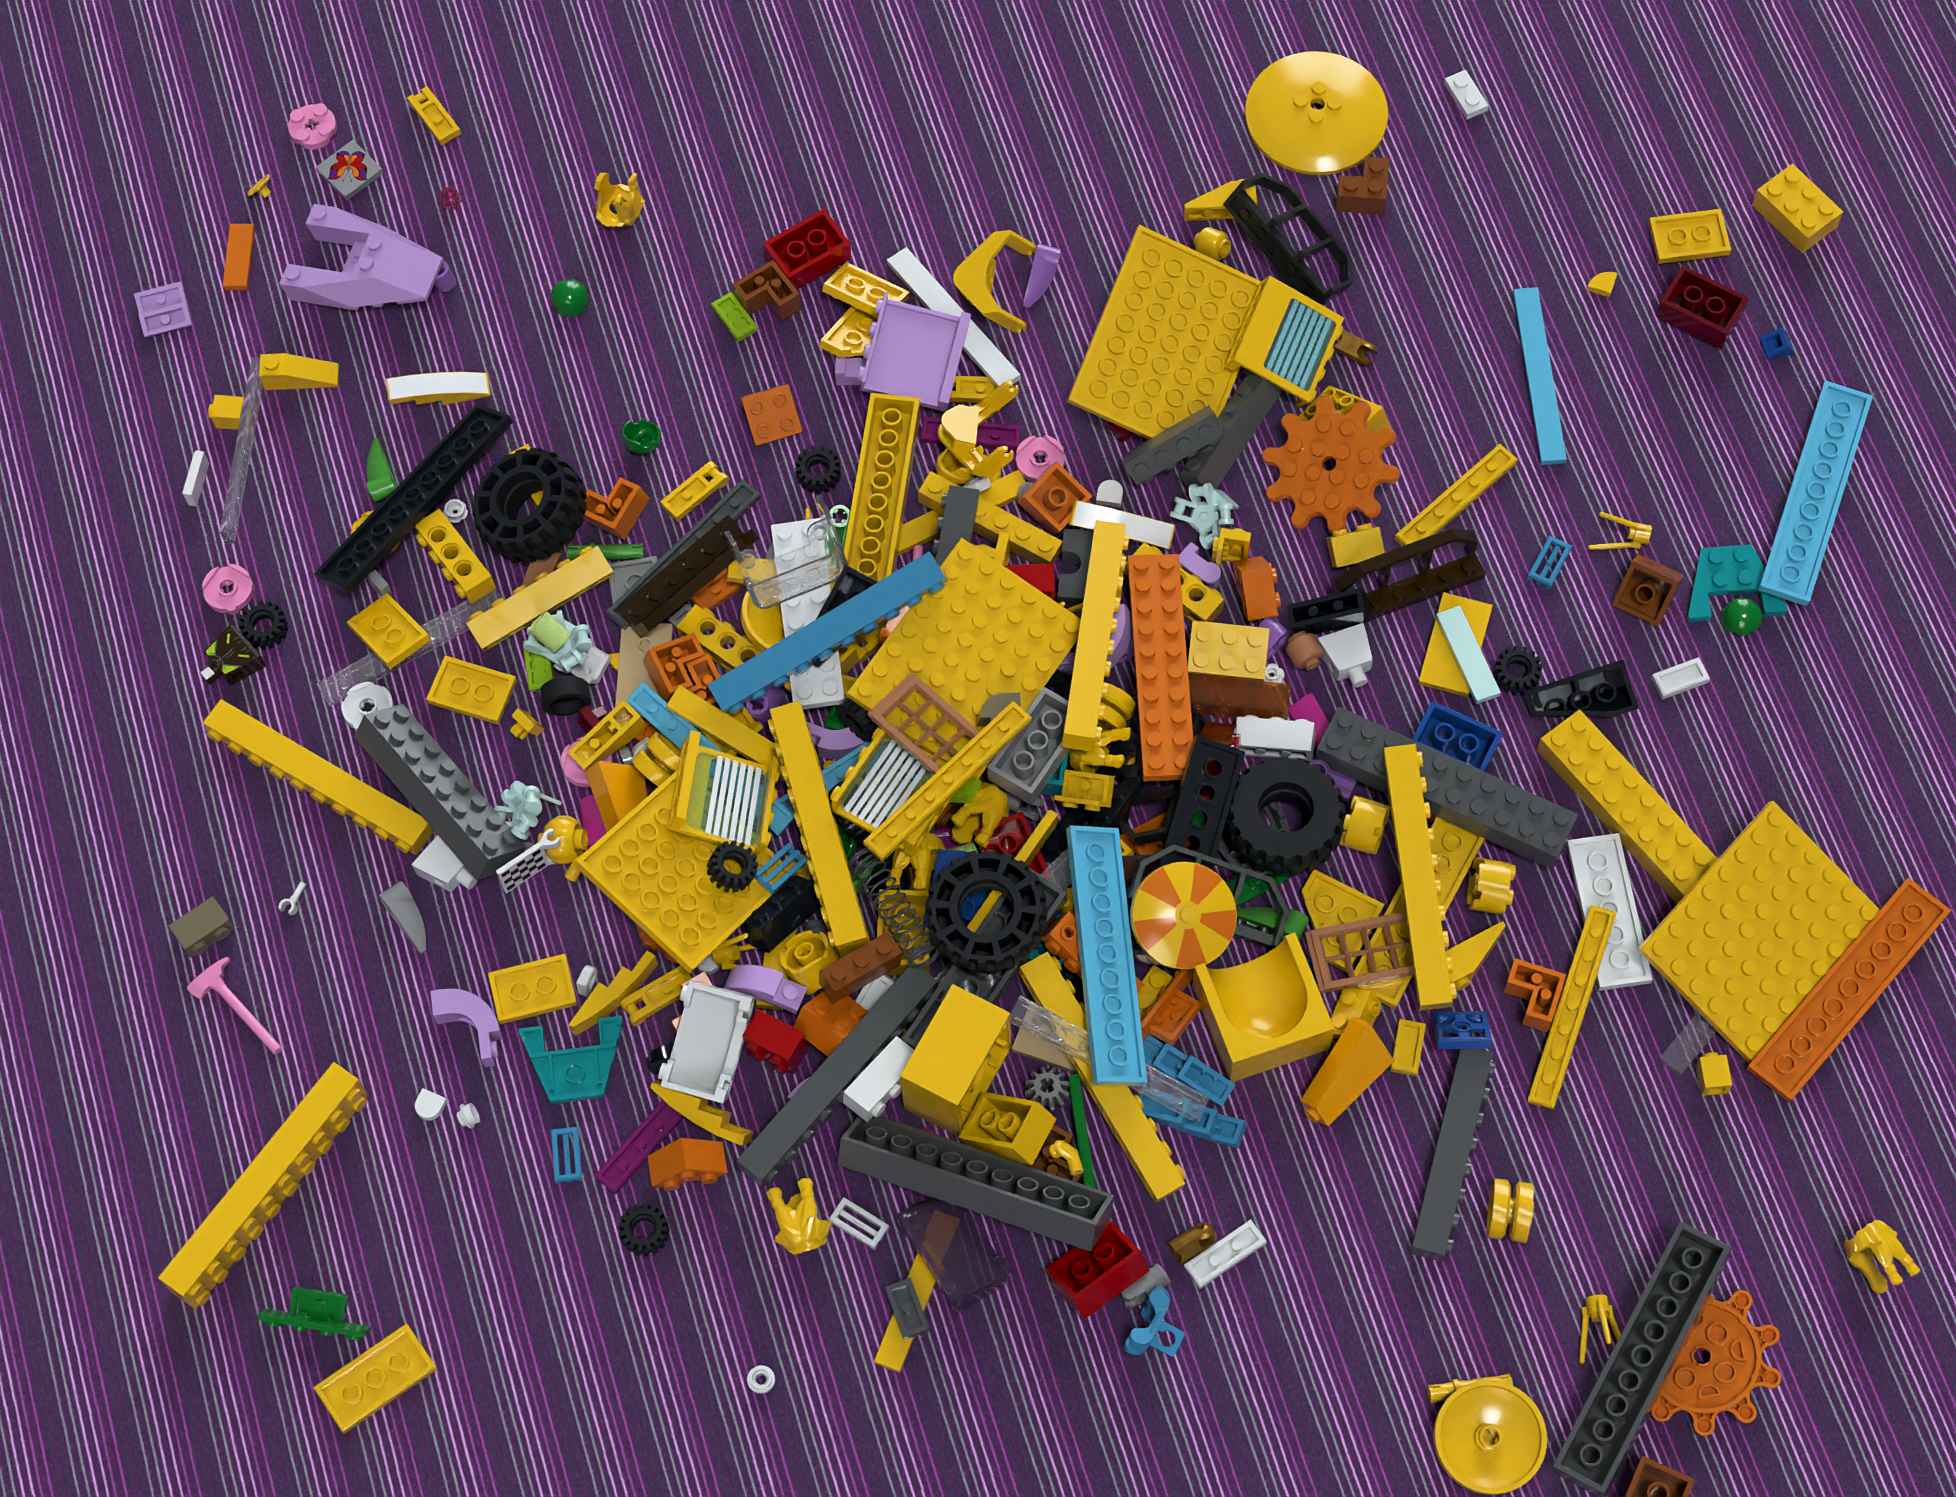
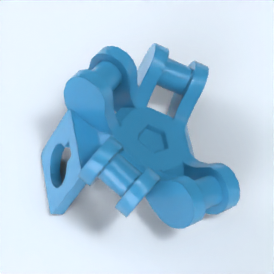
[1124,1286,1185,1357]

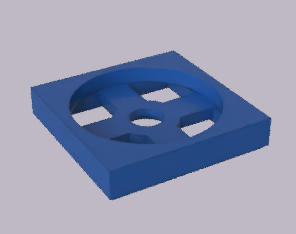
[1432,1011,1492,1049]

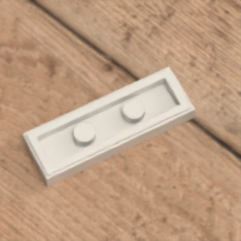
[1184,1219,1267,1289]

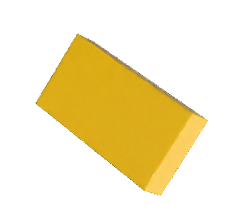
[1390,1019,1426,1077]

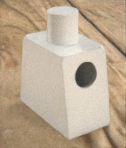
[1318,623,1372,688]
[411,835,478,892]

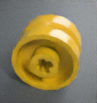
[1097,682,1136,741]
[632,732,681,787]
[1486,1178,1534,1243]

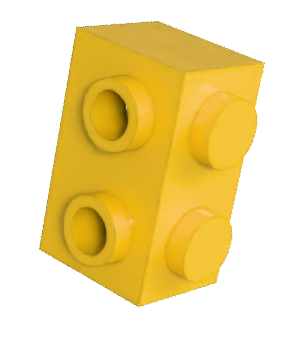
[1326,523,1385,568]

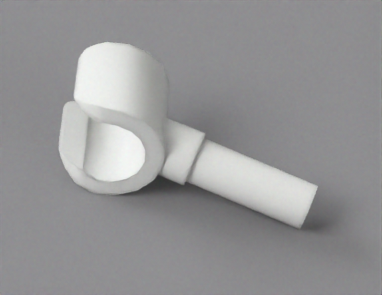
[279,882,306,916]

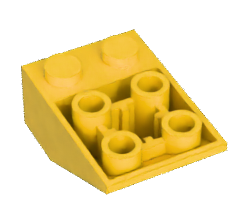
[1298,385,1391,431]

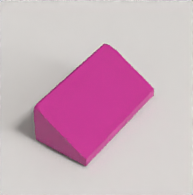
[1287,693,1329,750]
[580,794,607,848]

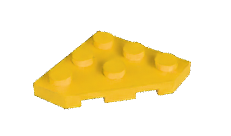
[819,306,878,358]
[1301,870,1384,973]

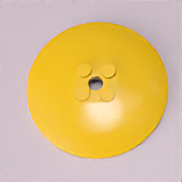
[1245,51,1388,175]

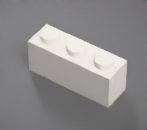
[1233,715,1316,761]
[843,1036,914,1123]

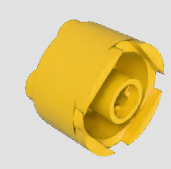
[1340,795,1390,855]
[1467,857,1516,914]
[779,930,840,995]

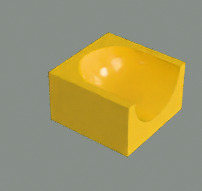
[1192,933,1334,1082]
[900,984,1012,1136]

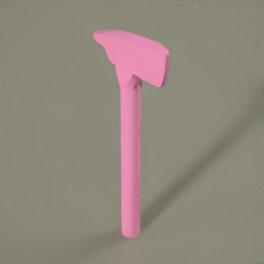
[187,957,282,1055]

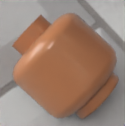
[1286,631,1324,670]

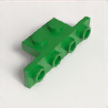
[257,1286,371,1340]

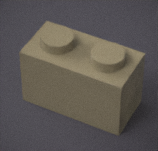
[168,896,235,958]

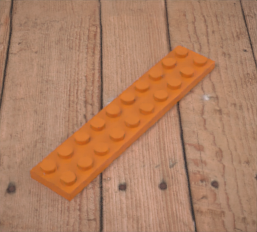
[1127,554,1193,781]
[1746,878,1951,1103]

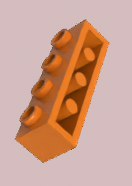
[1041,911,1145,994]

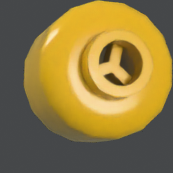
[1193,227,1231,261]

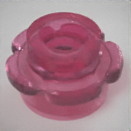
[438,187,462,210]

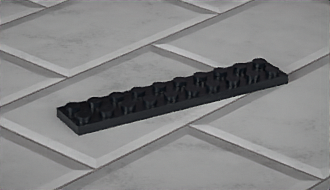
[314,403,513,595]

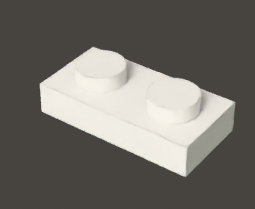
[1444,70,1488,120]

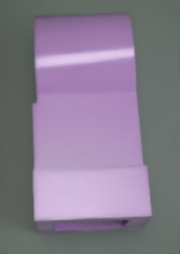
[835,356,867,386]
[1179,542,1221,589]

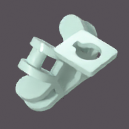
[1169,483,1239,550]
[523,610,593,674]
[494,781,562,840]

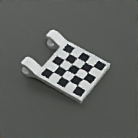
[496,829,561,894]

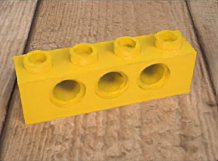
[415,509,496,605]
[1125,542,1224,622]
[676,604,761,672]

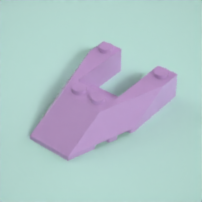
[279,204,444,310]

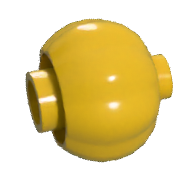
[538,815,588,864]

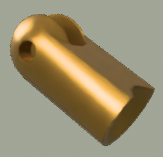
[1334,330,1378,366]
[1167,1222,1217,1265]

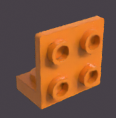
[739,384,802,445]

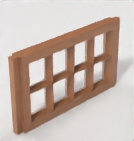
[868,673,980,775]
[1305,912,1414,993]

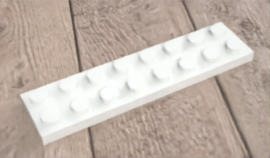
[771,518,845,710]

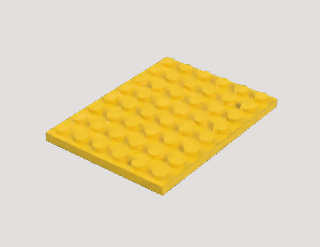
[1066,224,1261,439]
[846,538,1081,778]
[1637,801,1880,1063]

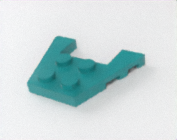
[1687,544,1788,622]
[519,1016,623,1105]

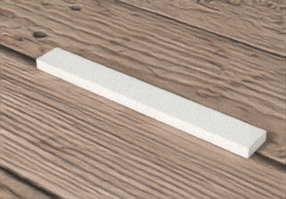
[887,247,1021,387]

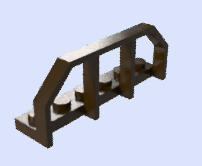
[616,515,759,638]
[1331,528,1486,628]

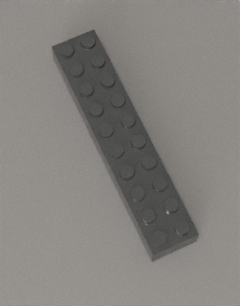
[1315,707,1578,869]
[838,1115,1114,1251]
[1553,1222,1731,1497]

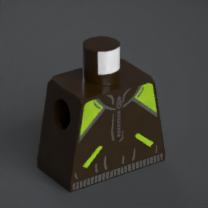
[200,623,266,685]

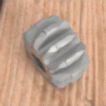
[1025,1066,1070,1112]

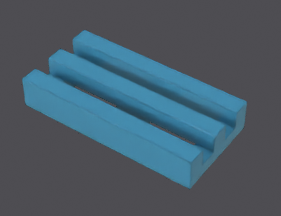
[1527,535,1572,590]
[754,842,808,895]
[551,1127,583,1184]

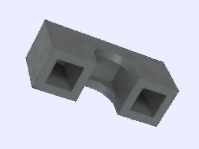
[1058,529,1094,608]

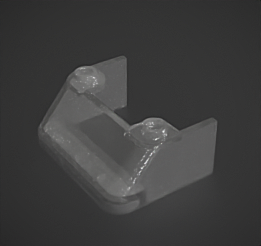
[724,495,848,609]

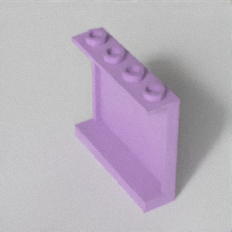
[857,292,971,412]

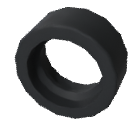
[540,676,591,716]

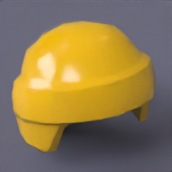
[936,445,987,485]

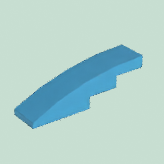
[1143,1035,1236,1107]
[1138,1087,1247,1149]

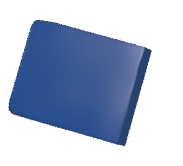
[1759,327,1795,360]

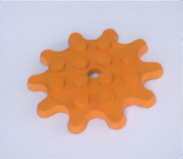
[1262,396,1400,534]
[1651,1290,1782,1436]

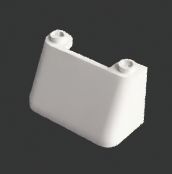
[658,981,756,1103]

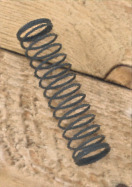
[848,848,940,969]

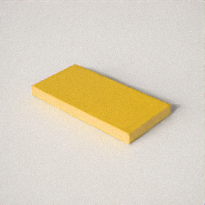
[1418,592,1493,698]
[313,1323,438,1434]

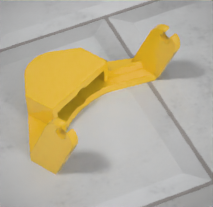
[953,230,1037,333]
[937,381,1019,478]

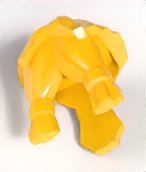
[594,173,645,227]
[1069,727,1137,773]
[951,782,1009,848]
[886,833,946,891]
[766,1178,832,1255]
[1844,1220,1920,1295]

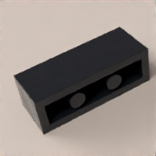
[1287,588,1372,634]
[743,875,821,953]

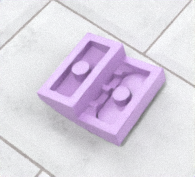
[134,281,193,338]

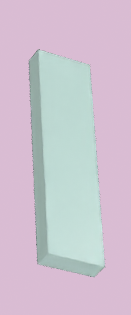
[1436,606,1501,704]

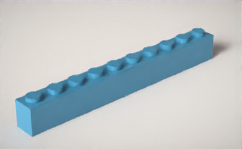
[708,551,948,714]

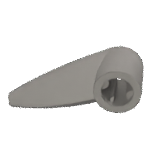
[378,881,426,955]

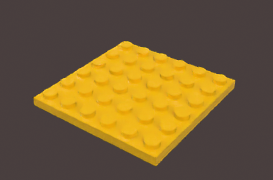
[574,770,794,974]

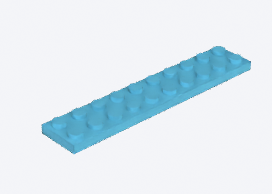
[1758,380,1873,606]
[1066,825,1147,1086]

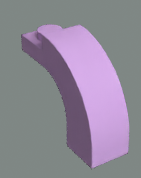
[1058,604,1132,675]
[808,722,866,760]
[723,965,807,1014]
[430,989,503,1067]

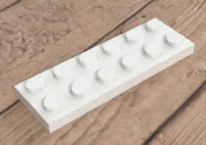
[1566,833,1653,991]

